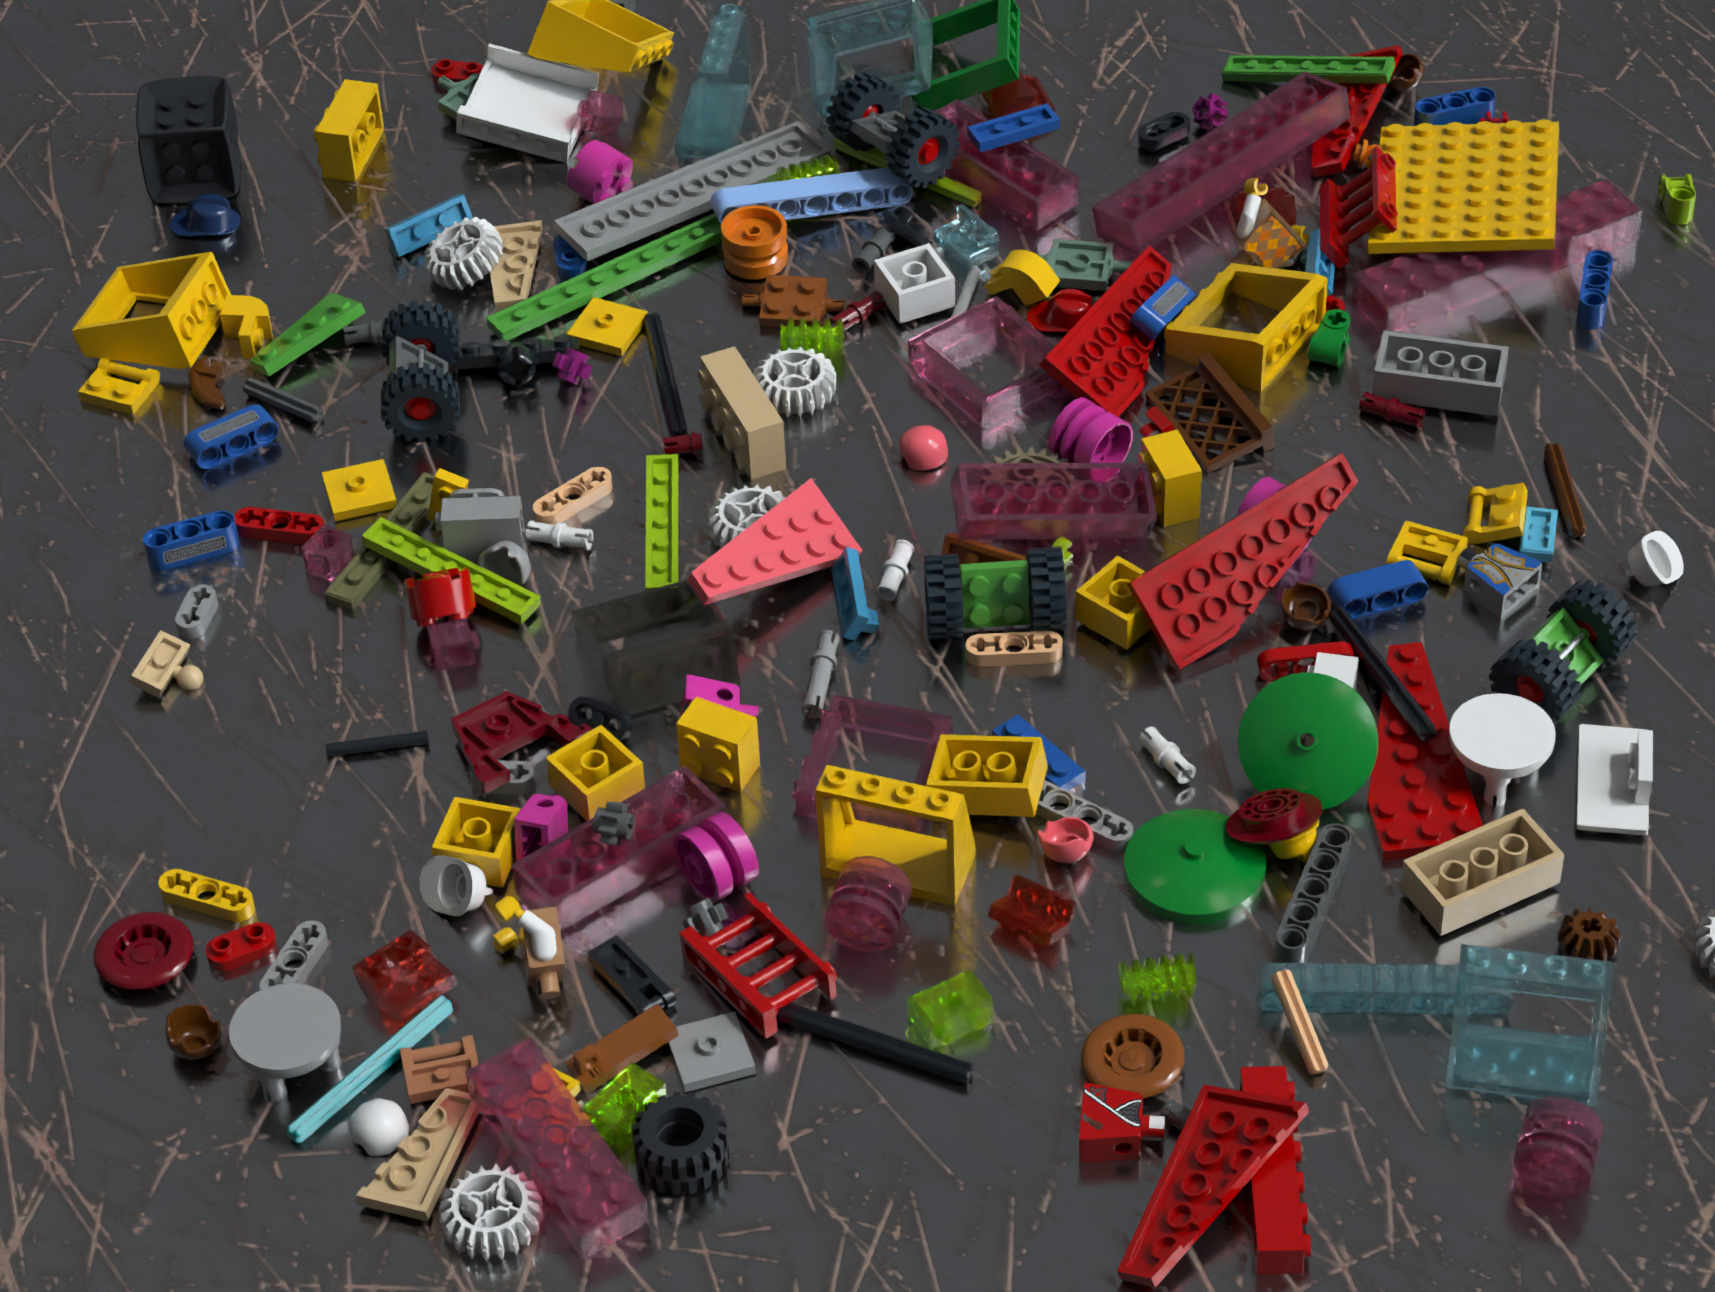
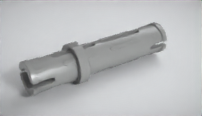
[801,630,840,719]

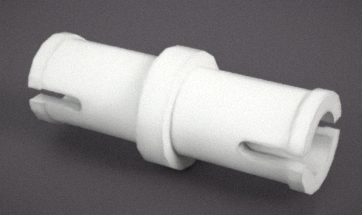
[526,521,593,550]
[876,540,914,601]
[1139,727,1196,784]

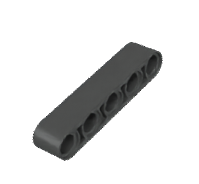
[1274,823,1352,972]

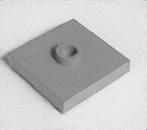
[667,1011,756,1092]

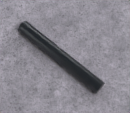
[325,730,429,757]

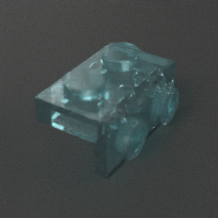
[933,204,999,270]

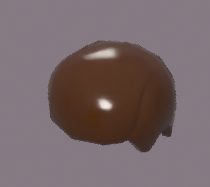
[1386,53,1425,94]
[1280,581,1331,631]
[165,1004,221,1060]

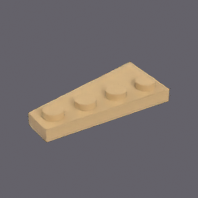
[490,220,543,312]
[355,1088,482,1221]

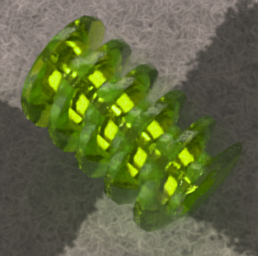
[776,155,841,181]
[780,317,844,357]
[1118,952,1197,1006]

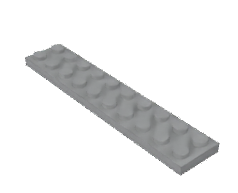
[554,121,832,261]

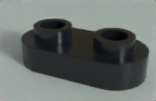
[1138,112,1190,151]
[568,697,633,742]

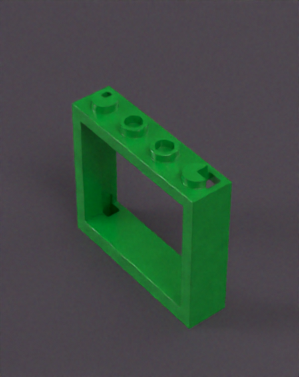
[910,0,1020,110]

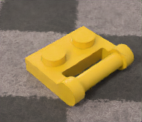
[78,357,160,415]
[1463,482,1528,544]
[1386,520,1468,586]

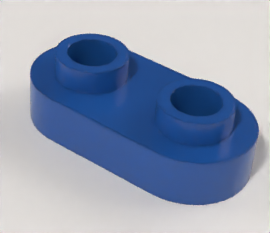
[553,234,587,279]

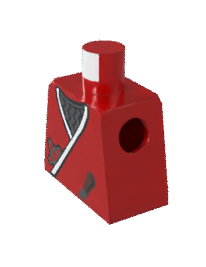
[1079,1083,1165,1163]

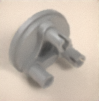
[229,983,342,1103]

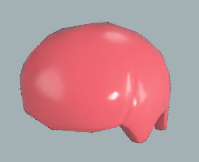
[898,425,948,471]
[1038,817,1094,864]

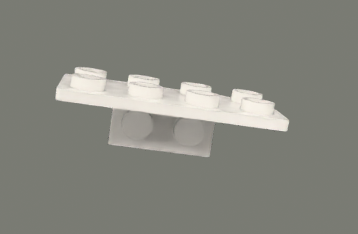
[1576,724,1653,836]

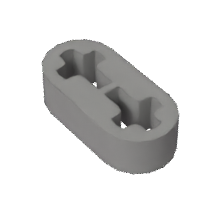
[175,585,218,639]
[469,760,535,795]

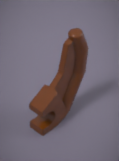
[188,355,226,410]

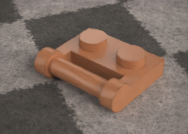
[400,1035,483,1104]

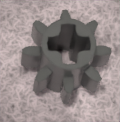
[592,801,635,846]
[681,898,729,937]

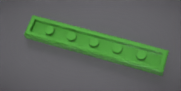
[1221,55,1395,84]

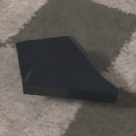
[882,207,934,247]

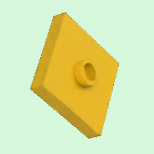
[566,297,648,356]
[321,459,397,521]

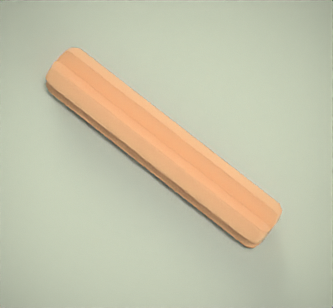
[1272,969,1328,1075]

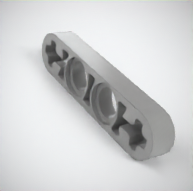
[1036,780,1133,852]

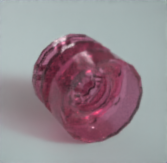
[824,856,912,952]
[1511,1097,1605,1199]

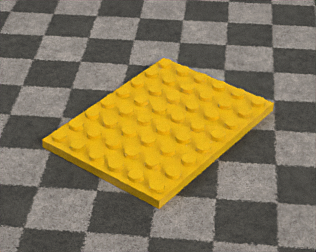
[1368,119,1559,254]

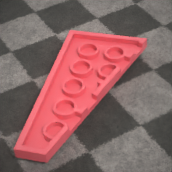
[687,478,863,605]

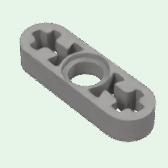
[259,920,328,990]

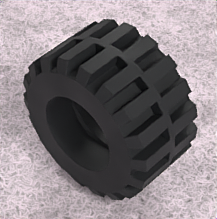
[632,1092,729,1195]

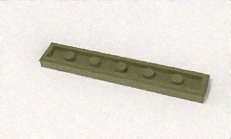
[324,472,434,611]

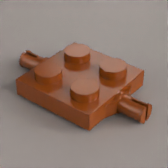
[742,274,846,330]

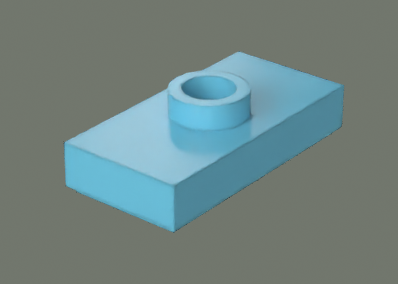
[1520,507,1558,563]

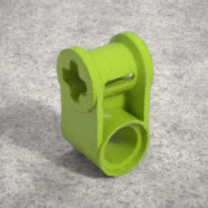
[1658,174,1696,225]

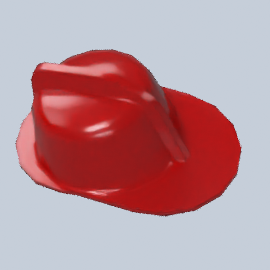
[1027,289,1092,332]

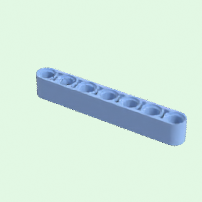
[710,167,913,224]

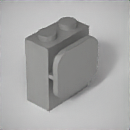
[435,488,527,565]

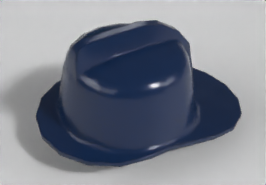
[170,194,240,237]

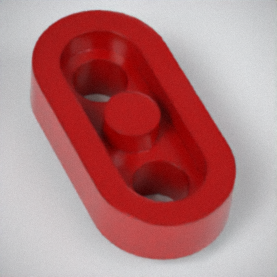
[431,59,484,84]
[205,922,277,971]

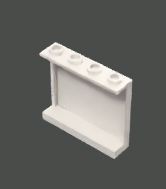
[456,43,599,163]

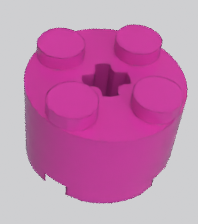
[567,140,633,204]

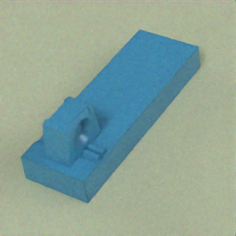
[384,194,473,257]
[1300,228,1335,297]
[831,547,880,641]

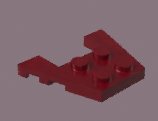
[451,691,593,794]

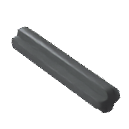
[243,378,323,424]

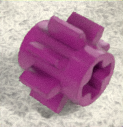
[1192,93,1228,131]
[552,347,593,385]

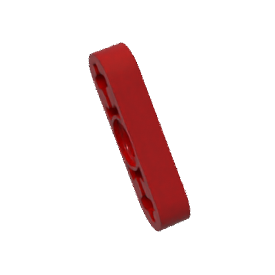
[234,507,326,546]
[1256,642,1355,682]

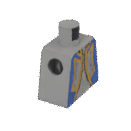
[1457,544,1542,619]

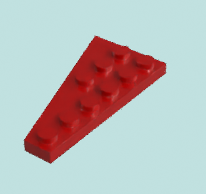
[1312,45,1403,177]
[1117,1084,1310,1288]

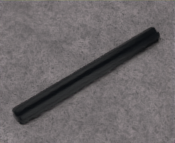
[644,312,688,437]
[1328,606,1437,742]
[776,1003,973,1084]

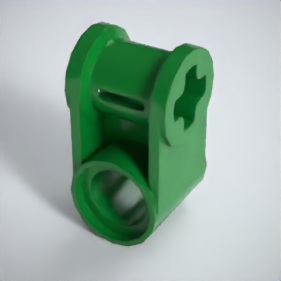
[1308,309,1351,367]

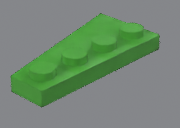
[249,292,366,376]

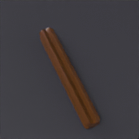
[1544,442,1587,538]

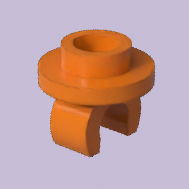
[1352,139,1382,169]

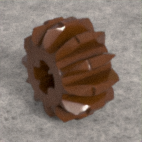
[1557,907,1621,969]

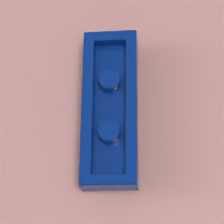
[967,103,1060,152]
[992,714,1086,791]

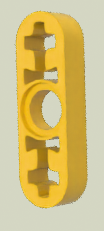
[158,869,255,922]

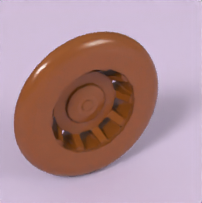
[1081,1014,1185,1098]

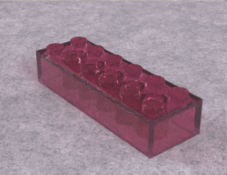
[936,99,1080,231]
[950,463,1157,540]
[512,766,727,932]
[465,1037,649,1260]

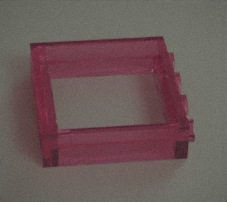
[908,296,1064,429]
[791,694,953,833]

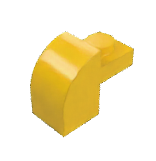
[984,250,1060,306]
[220,295,273,359]

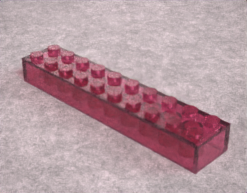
[1092,71,1351,255]
[1352,179,1643,334]

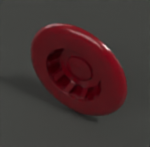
[1226,788,1322,845]
[93,912,194,989]

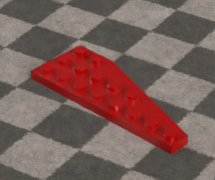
[1039,245,1172,417]
[1126,453,1359,671]
[1367,642,1483,861]

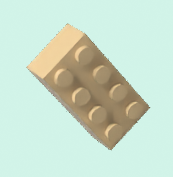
[697,346,786,480]
[1401,808,1564,936]

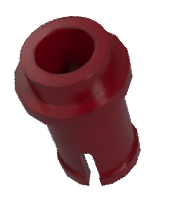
[663,431,703,456]

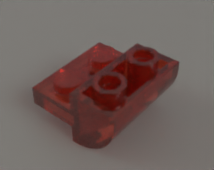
[981,70,1056,118]
[352,930,457,1022]

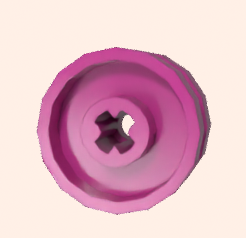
[674,811,759,903]

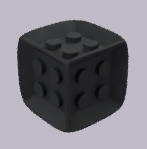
[136,76,240,204]

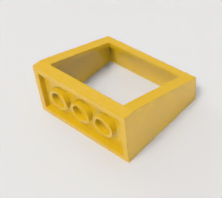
[527,0,674,73]
[72,252,231,369]
[1164,263,1328,393]
[815,765,976,906]

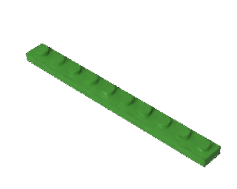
[486,213,722,340]

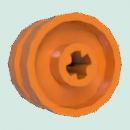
[721,205,789,280]

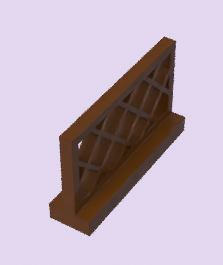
[1145,352,1275,473]

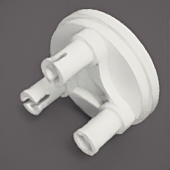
[1449,693,1556,806]

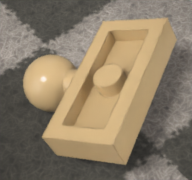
[129,630,204,698]

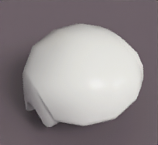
[349,1098,409,1156]

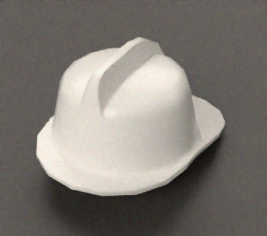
[1625,531,1684,587]
[419,855,493,916]

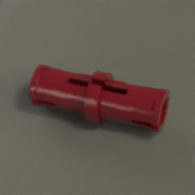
[828,290,886,336]
[1359,391,1425,429]

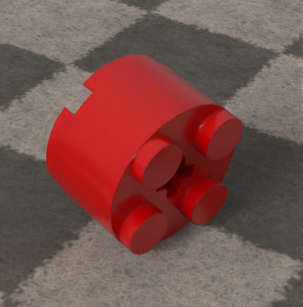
[404,567,477,627]

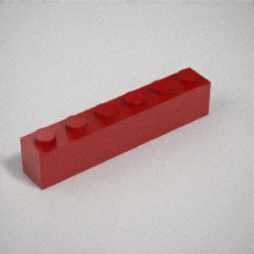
[1239,1066,1311,1274]

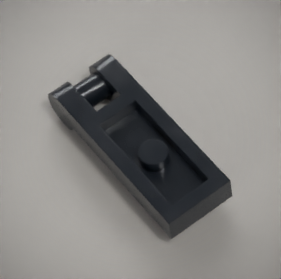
[587,935,677,1015]

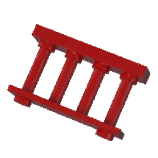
[1320,146,1398,269]
[679,892,837,1039]

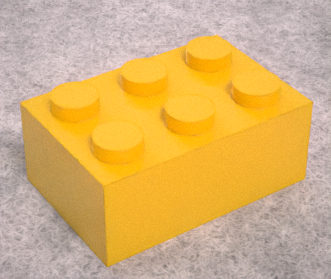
[313,79,384,182]
[926,734,1048,817]

